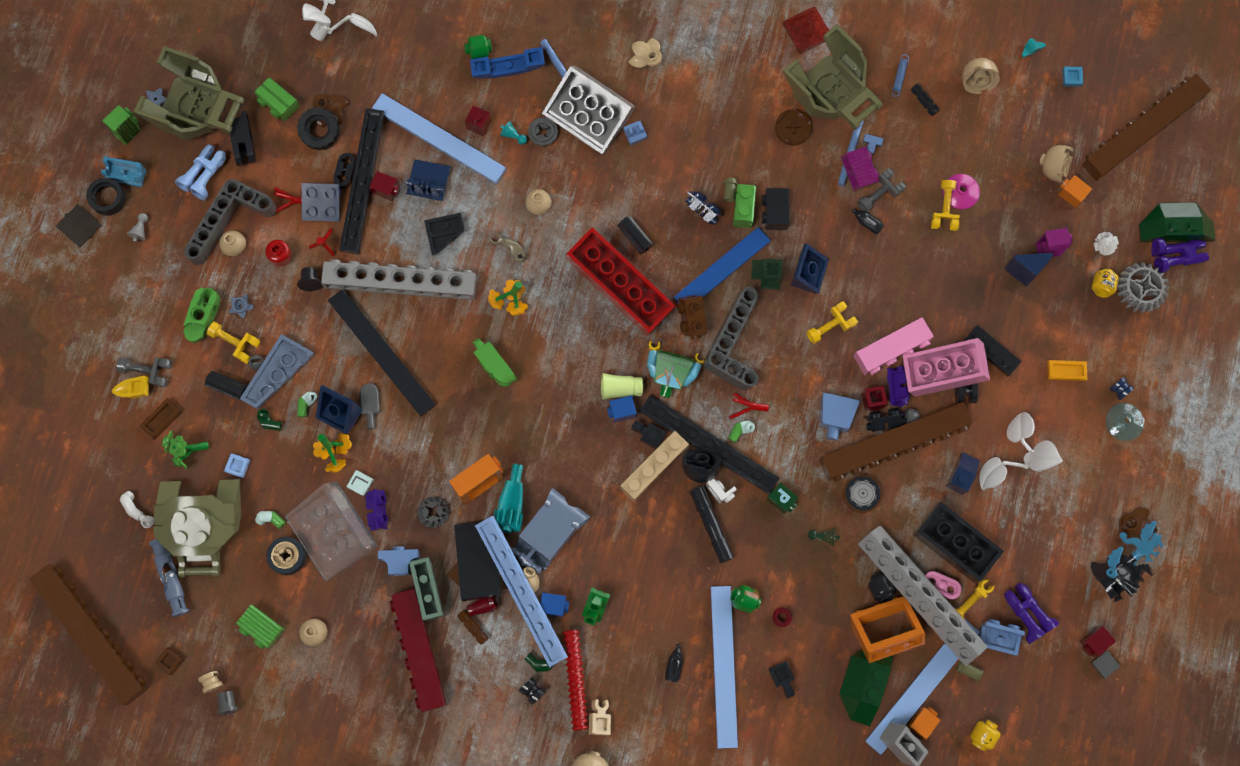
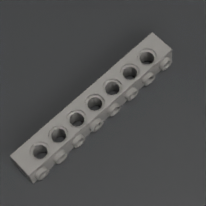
[321,260,477,300]
[858,526,988,666]

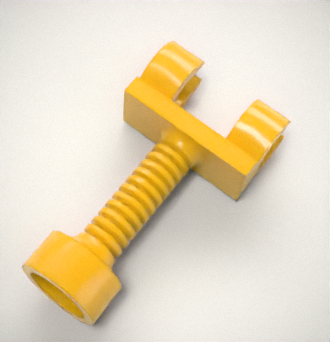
[931,180,960,231]
[806,301,858,344]
[207,322,261,364]
[954,580,994,620]

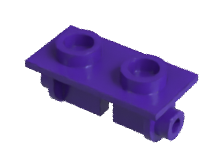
[887,366,910,407]
[365,489,388,531]

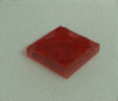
[782,6,829,54]

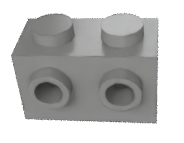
[879,722,929,766]

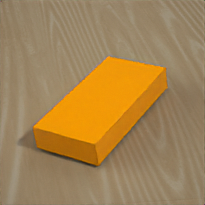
[1047,360,1087,381]

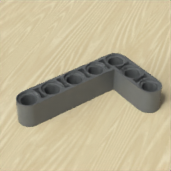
[184,179,277,265]
[703,287,758,391]

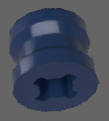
[1109,377,1134,400]

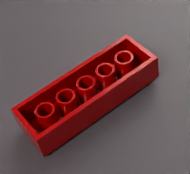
[565,227,675,336]

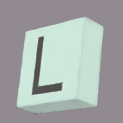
[347,470,374,497]

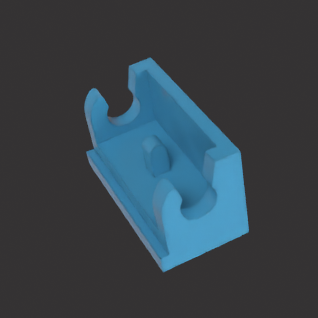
[101,156,147,188]

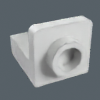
[706,479,737,504]

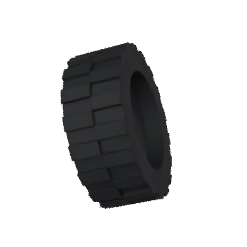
[297,107,340,150]

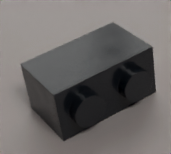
[761,188,789,230]

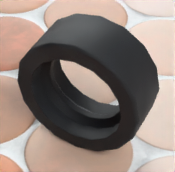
[86,178,126,216]

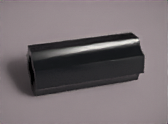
[617,216,653,255]
[204,370,248,401]

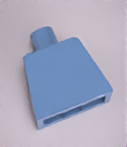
[820,393,859,441]

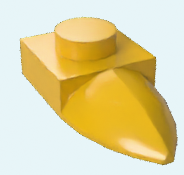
[112,376,149,399]

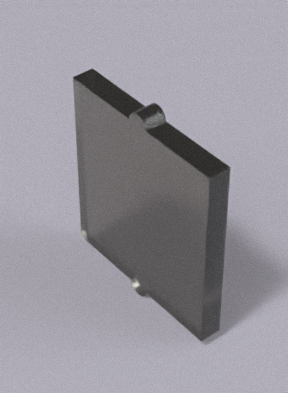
[56,204,102,248]

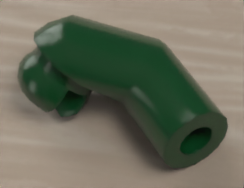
[257,408,282,431]
[524,653,554,672]

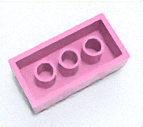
[903,338,990,397]

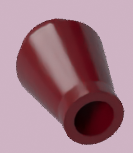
[467,597,498,616]

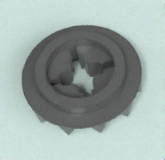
[528,118,558,147]
[417,497,449,528]

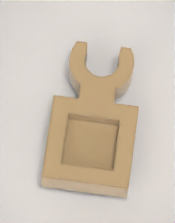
[589,699,611,736]

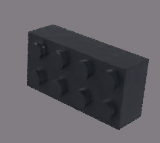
[913,502,1004,584]

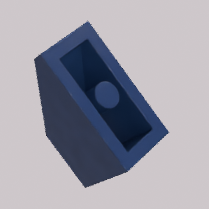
[946,452,980,495]

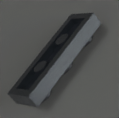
[964,325,1022,377]

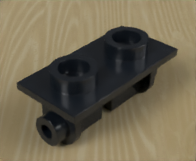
[864,408,906,432]

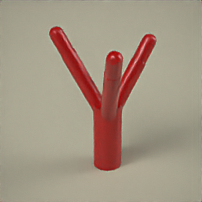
[274,187,302,213]
[309,228,335,256]
[729,393,769,419]

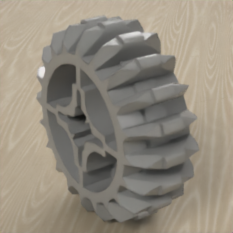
[1117,262,1169,313]

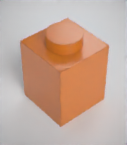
[1058,175,1092,208]
[907,707,940,739]

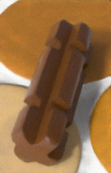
[457,610,488,645]

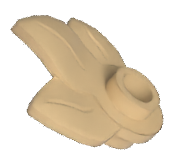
[628,38,662,68]

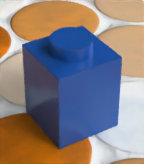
[606,395,637,423]
[541,593,569,617]

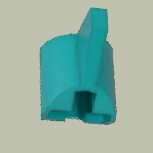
[1021,38,1046,58]

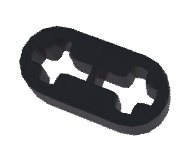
[334,153,356,189]

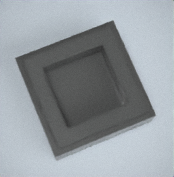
[1091,651,1120,679]

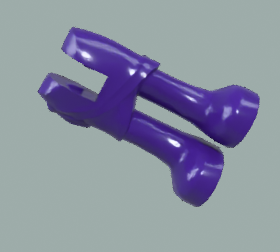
[1151,238,1209,273]
[1004,582,1059,644]

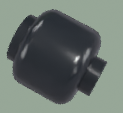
[868,572,897,603]

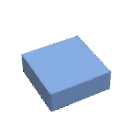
[224,453,251,479]

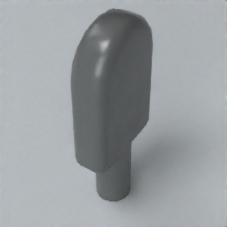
[360,383,380,429]

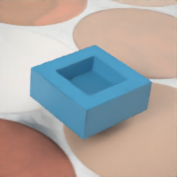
[1062,66,1083,87]

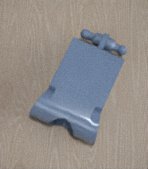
[512,488,591,573]

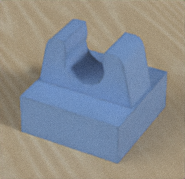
[623,121,647,146]
[862,134,884,154]

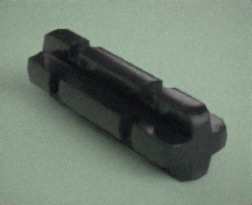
[911,83,940,116]

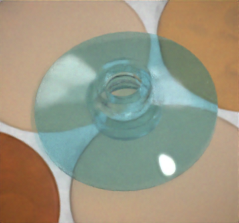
[1106,403,1144,441]

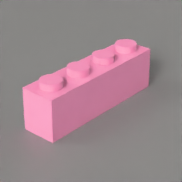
[854,317,934,376]

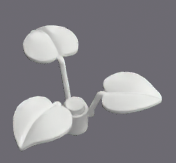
[302,0,377,41]
[979,412,1063,490]

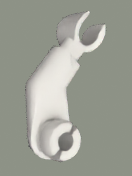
[120,491,154,528]

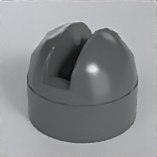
[249,355,264,371]
[904,408,920,424]

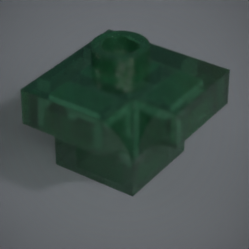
[751,259,782,290]

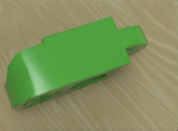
[183,288,221,343]
[472,338,517,387]

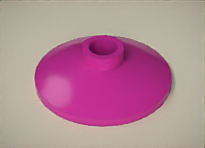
[943,174,980,210]

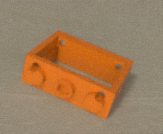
[449,453,503,506]
[850,596,925,663]

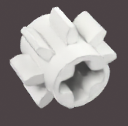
[1093,232,1119,255]

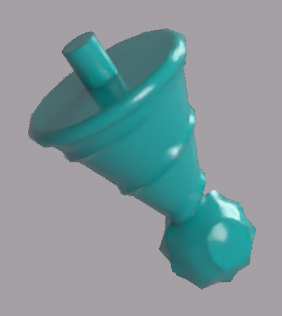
[500,121,527,145]

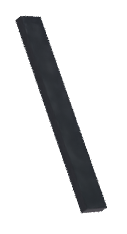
[339,108,385,255]
[328,289,436,417]
[639,395,780,495]

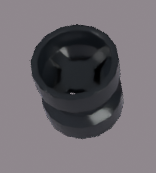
[518,677,546,705]

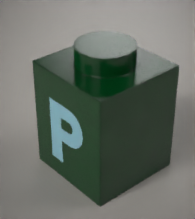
[766,482,798,515]

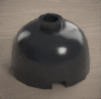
[682,447,721,483]

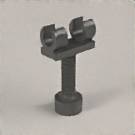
[857,168,907,212]
[116,357,172,387]

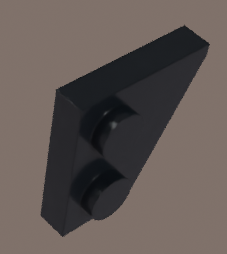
[424,212,465,256]

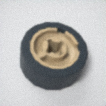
[266,537,306,575]

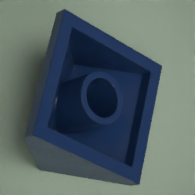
[790,243,829,294]
[1005,253,1053,286]
[316,385,363,434]

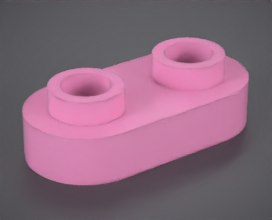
[925,571,961,600]

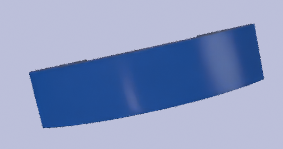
[470,47,545,78]

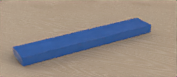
[673,227,771,303]

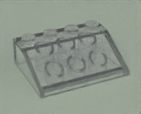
[285,481,378,582]

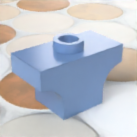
[378,547,420,576]

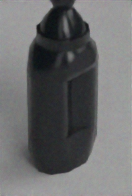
[851,209,884,235]
[665,644,683,683]

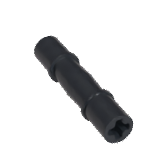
[689,486,735,564]

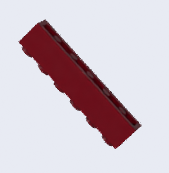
[389,589,447,712]

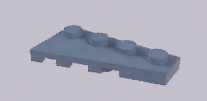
[240,334,315,410]

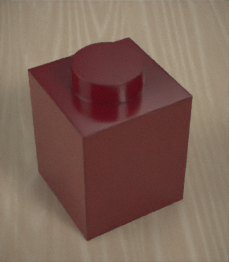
[465,105,491,136]
[369,171,401,201]
[861,385,888,412]
[1080,626,1116,657]

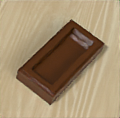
[140,398,182,440]

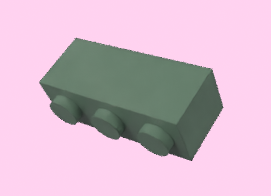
[409,557,445,622]

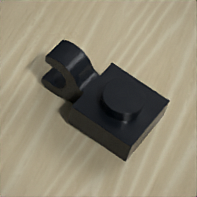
[631,420,666,449]
[768,661,795,699]

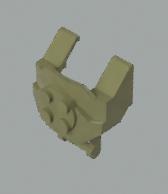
[783,24,883,130]
[134,46,245,140]
[153,479,241,578]

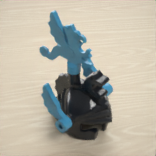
[1091,521,1163,602]

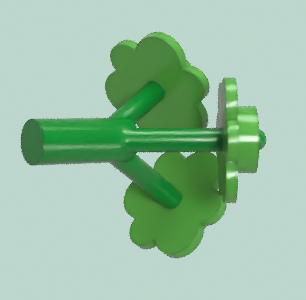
[162,431,209,469]

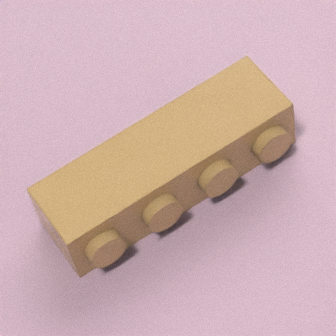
[620,431,689,502]

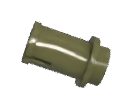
[723,177,738,202]
[956,661,983,682]

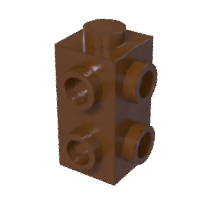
[677,294,708,339]

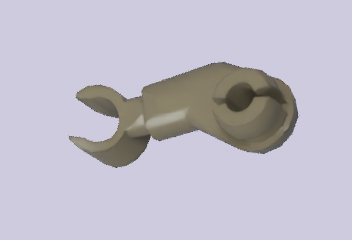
[490,232,526,263]

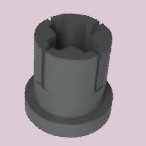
[217,691,238,716]

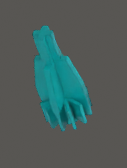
[494,464,523,534]

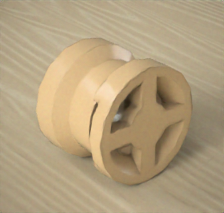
[198,671,223,694]

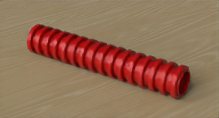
[563,630,589,731]

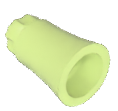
[601,373,643,400]

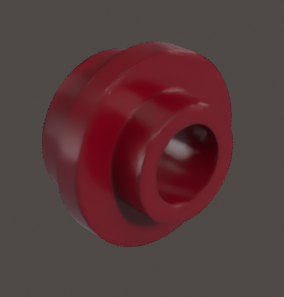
[772,607,792,627]

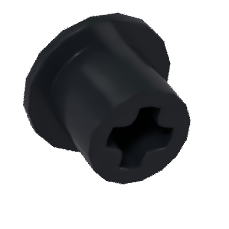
[297,267,322,292]

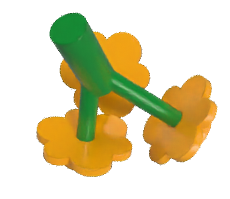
[488,279,528,316]
[313,433,352,473]

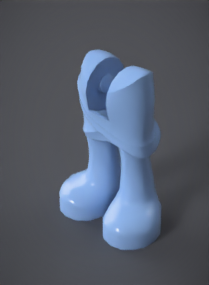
[175,144,226,201]

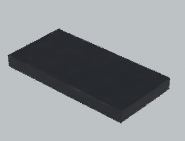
[454,521,501,601]

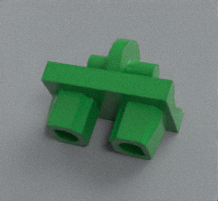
[582,587,610,626]

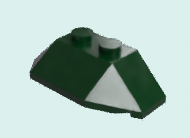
[1139,203,1215,243]
[839,650,893,727]

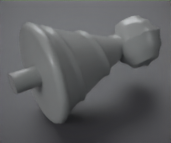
[127,213,148,242]

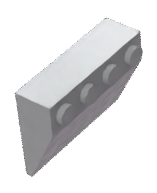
[542,66,636,154]

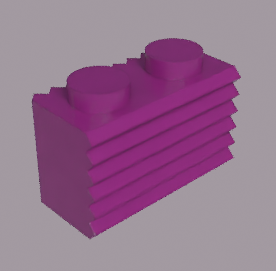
[841,147,879,192]
[1035,227,1072,257]

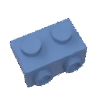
[979,619,1025,656]

